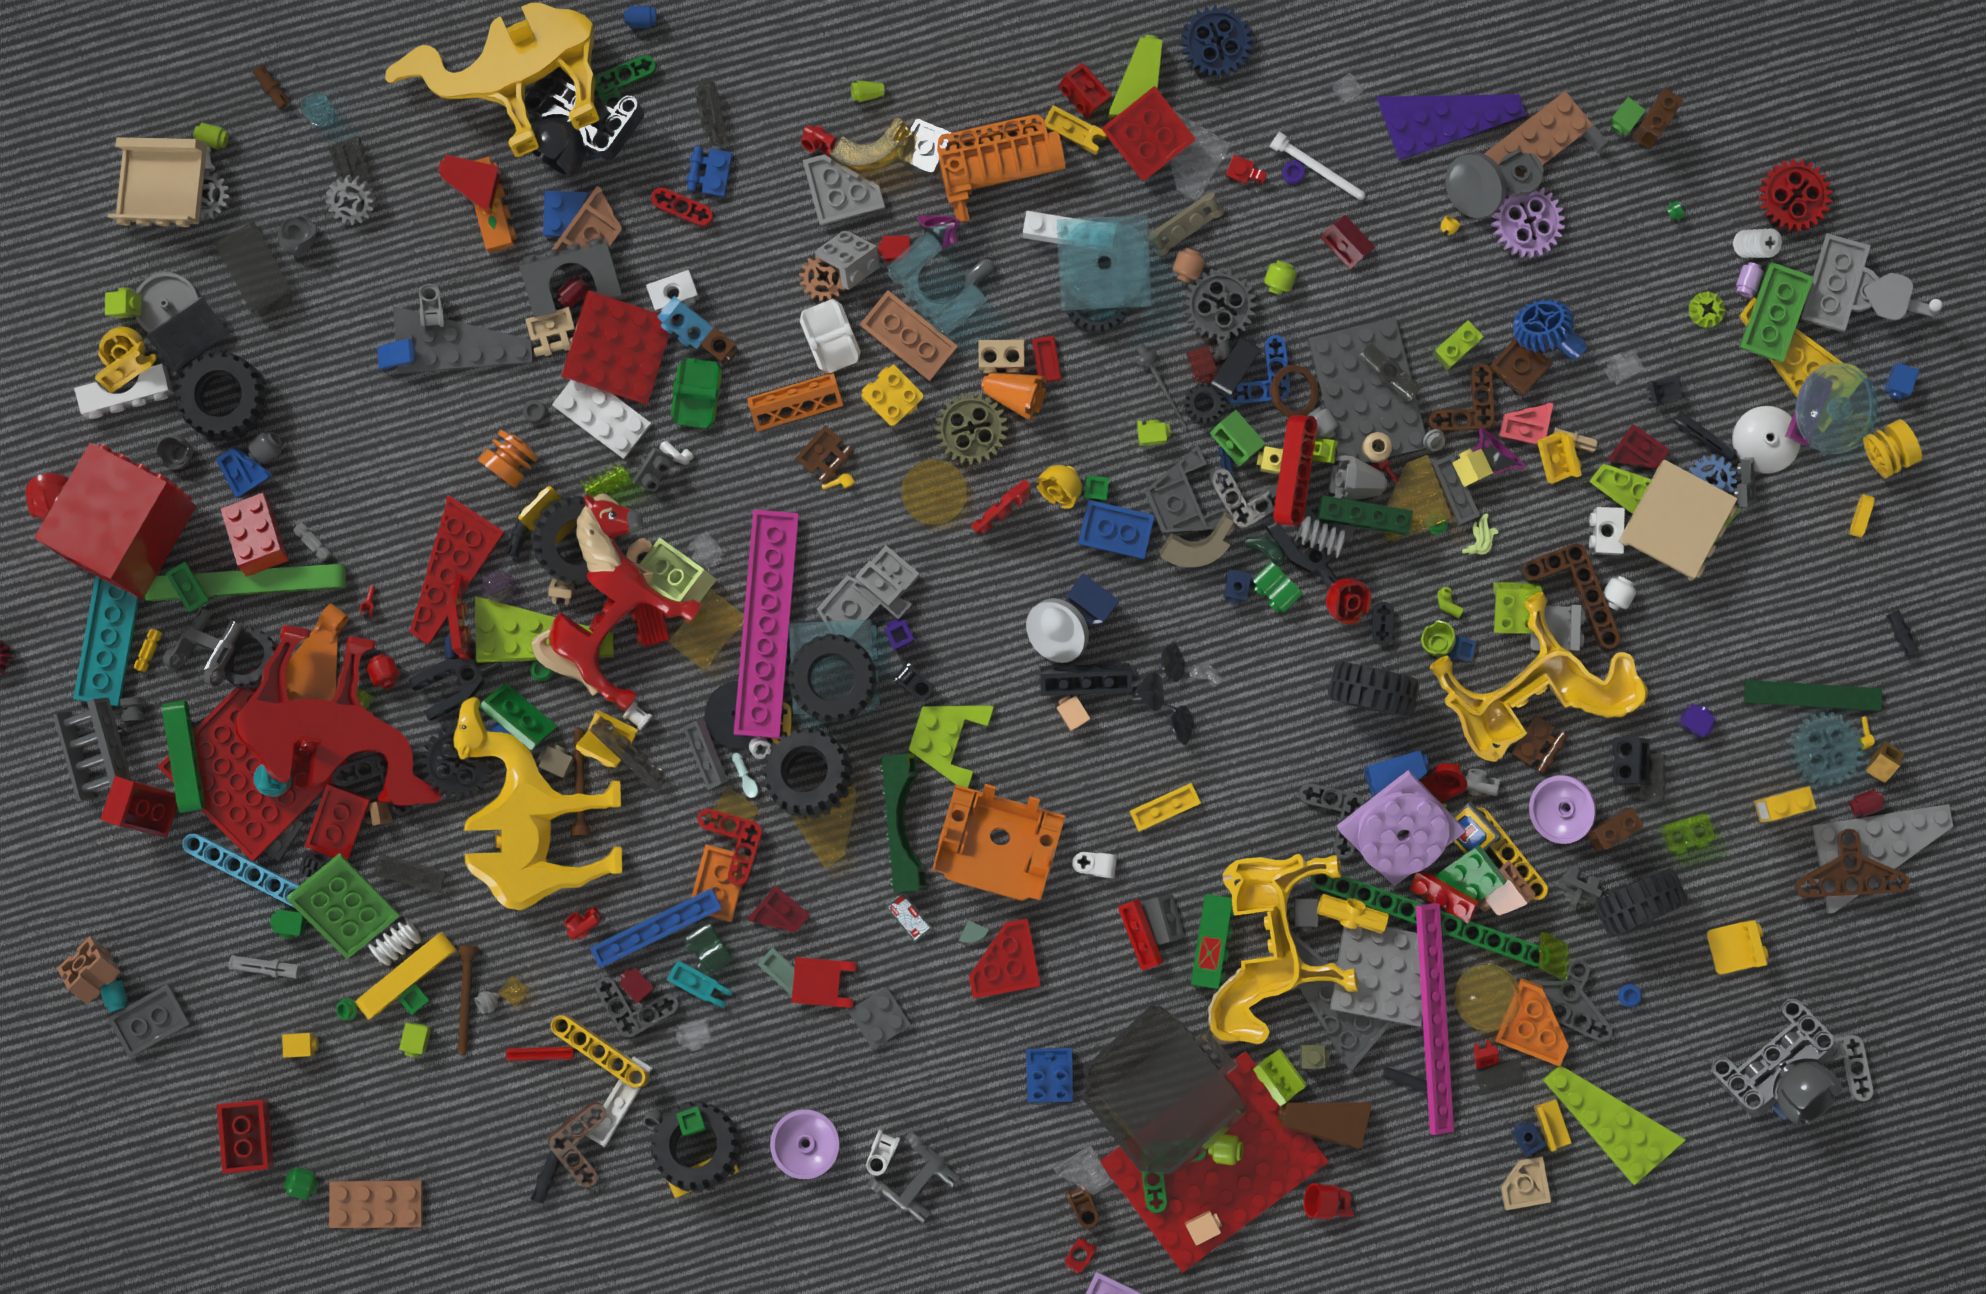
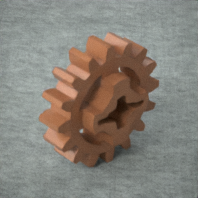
[799,255,846,303]

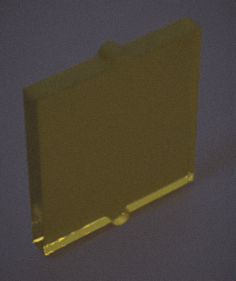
[705,787,758,841]

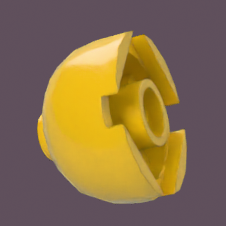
[98,326,146,366]
[1036,465,1082,509]

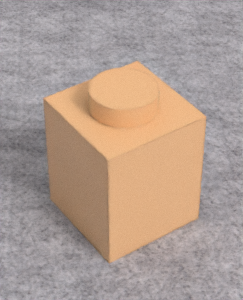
[1056,695,1090,732]
[1185,1211,1222,1246]

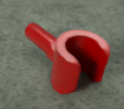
[1372,459,1400,484]
[360,585,375,618]

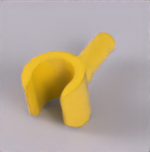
[822,474,855,490]
[1858,717,1875,750]

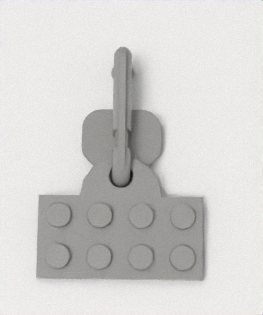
[1800,233,1943,332]

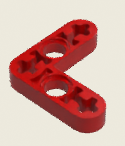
[697,809,762,887]

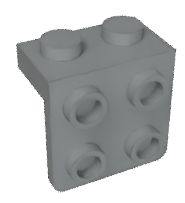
[815,231,880,290]
[1530,605,1585,653]

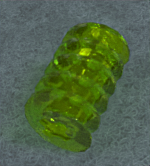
[580,460,632,497]

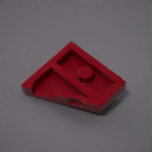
[1607,424,1670,468]
[747,886,810,933]

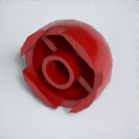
[1325,578,1371,625]

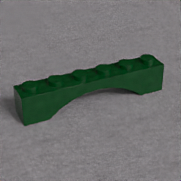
[880,753,927,893]

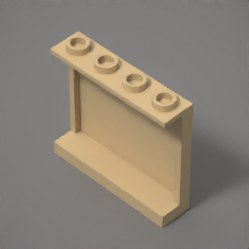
[108,137,207,227]
[1618,460,1738,581]

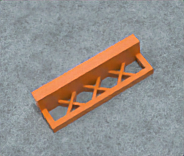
[747,373,843,432]

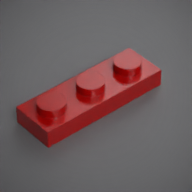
[1409,870,1479,923]
[1118,899,1163,971]

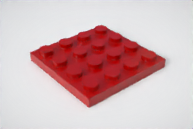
[560,290,674,405]

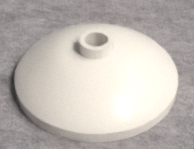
[1732,406,1800,474]

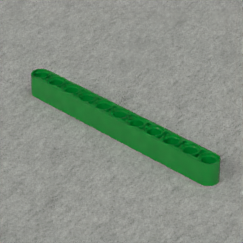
[1309,875,1548,967]

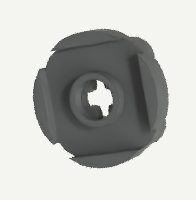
[1499,150,1543,197]

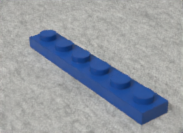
[590,888,723,968]

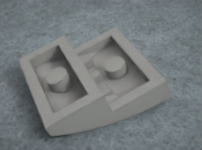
[855,545,920,606]

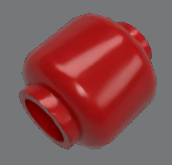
[366,654,400,690]

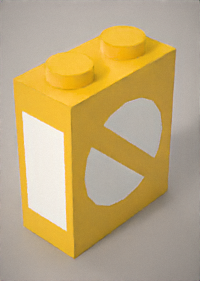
[1754,786,1816,823]

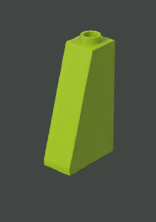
[1109,35,1162,120]

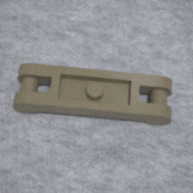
[1147,193,1224,257]

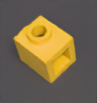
[282,1032,318,1058]

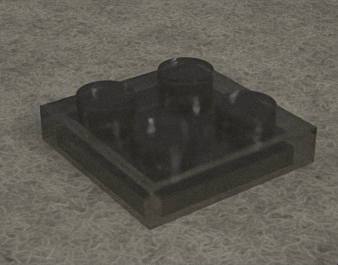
[895,118,952,176]

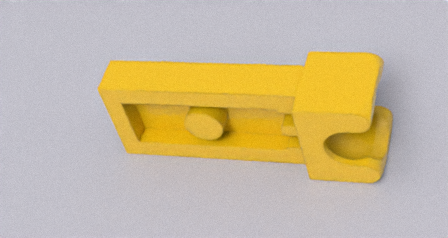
[1045,105,1107,155]
[95,342,156,393]

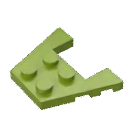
[909,706,994,788]

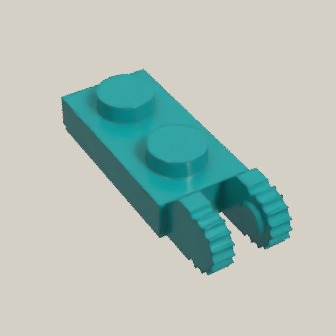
[667,960,733,1008]

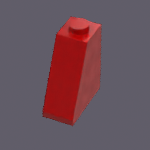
[438,154,501,214]

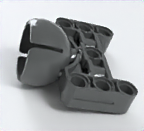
[1712,999,1842,1126]

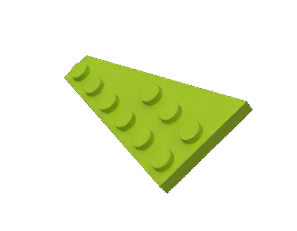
[1542,1065,1685,1185]

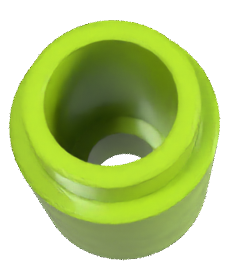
[193,123,229,150]

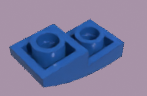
[377,339,415,370]

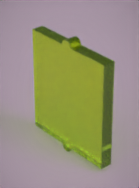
[1539,932,1568,980]

